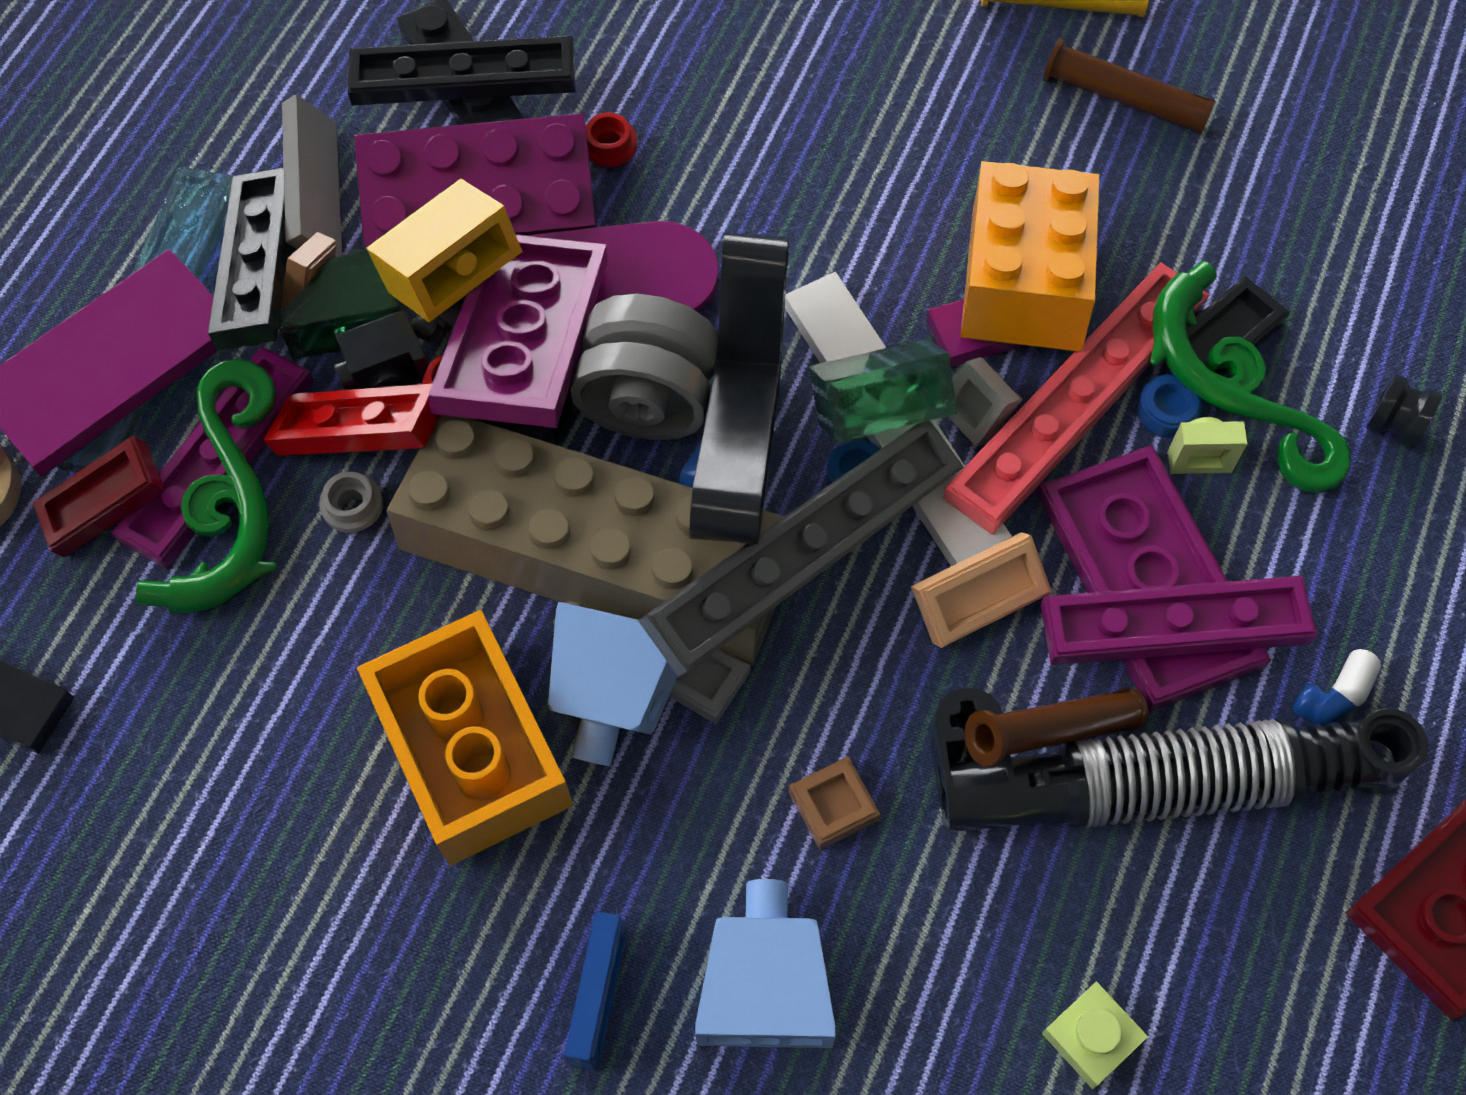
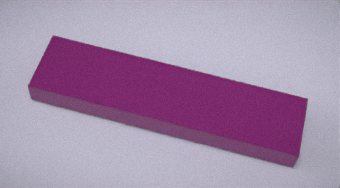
[111,346,314,570]
[1040,575,1317,665]

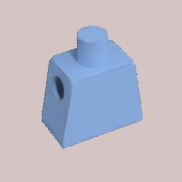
[548,602,678,767]
[695,879,835,1048]

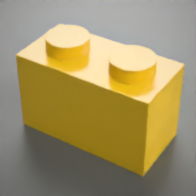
[366,179,523,323]

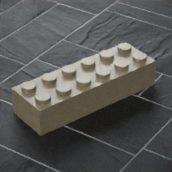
[386,415,784,665]

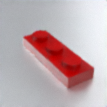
[263,384,440,456]

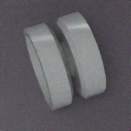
[570,294,719,440]

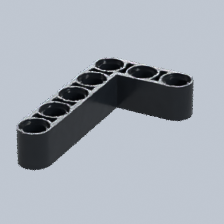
[689,233,789,544]

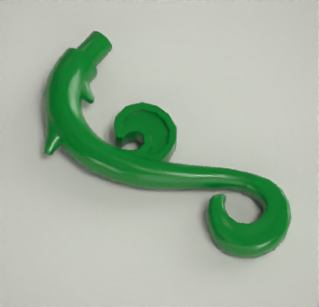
[1150,261,1350,494]
[136,359,277,614]

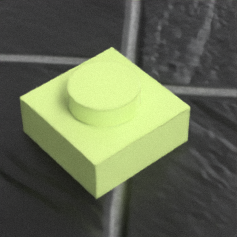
[1167,417,1248,474]
[1042,981,1148,1089]

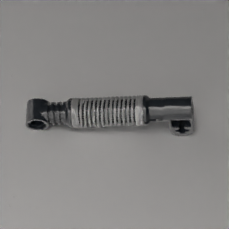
[931,687,1428,833]

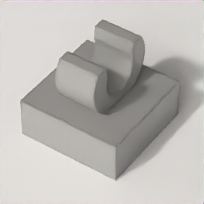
[937,357,1023,447]

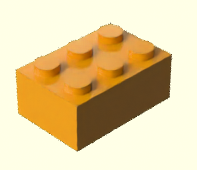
[960,161,1100,352]
[357,610,574,866]

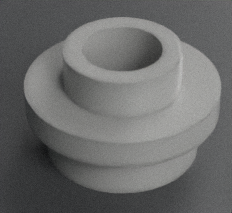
[319,471,383,533]

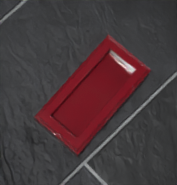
[33,436,165,558]

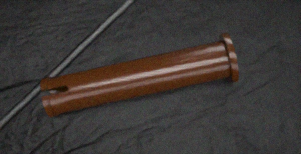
[1043,38,1216,135]
[964,688,1148,766]

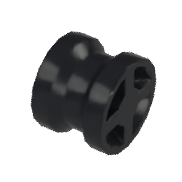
[1365,373,1442,450]

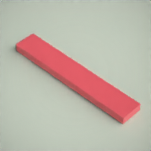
[943,262,1209,535]

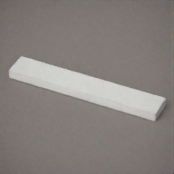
[785,271,1012,566]

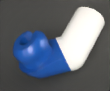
[1292,649,1381,726]

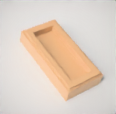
[911,532,1052,648]

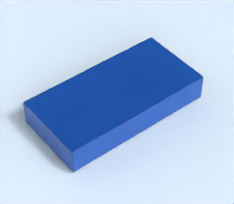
[564,911,627,1071]

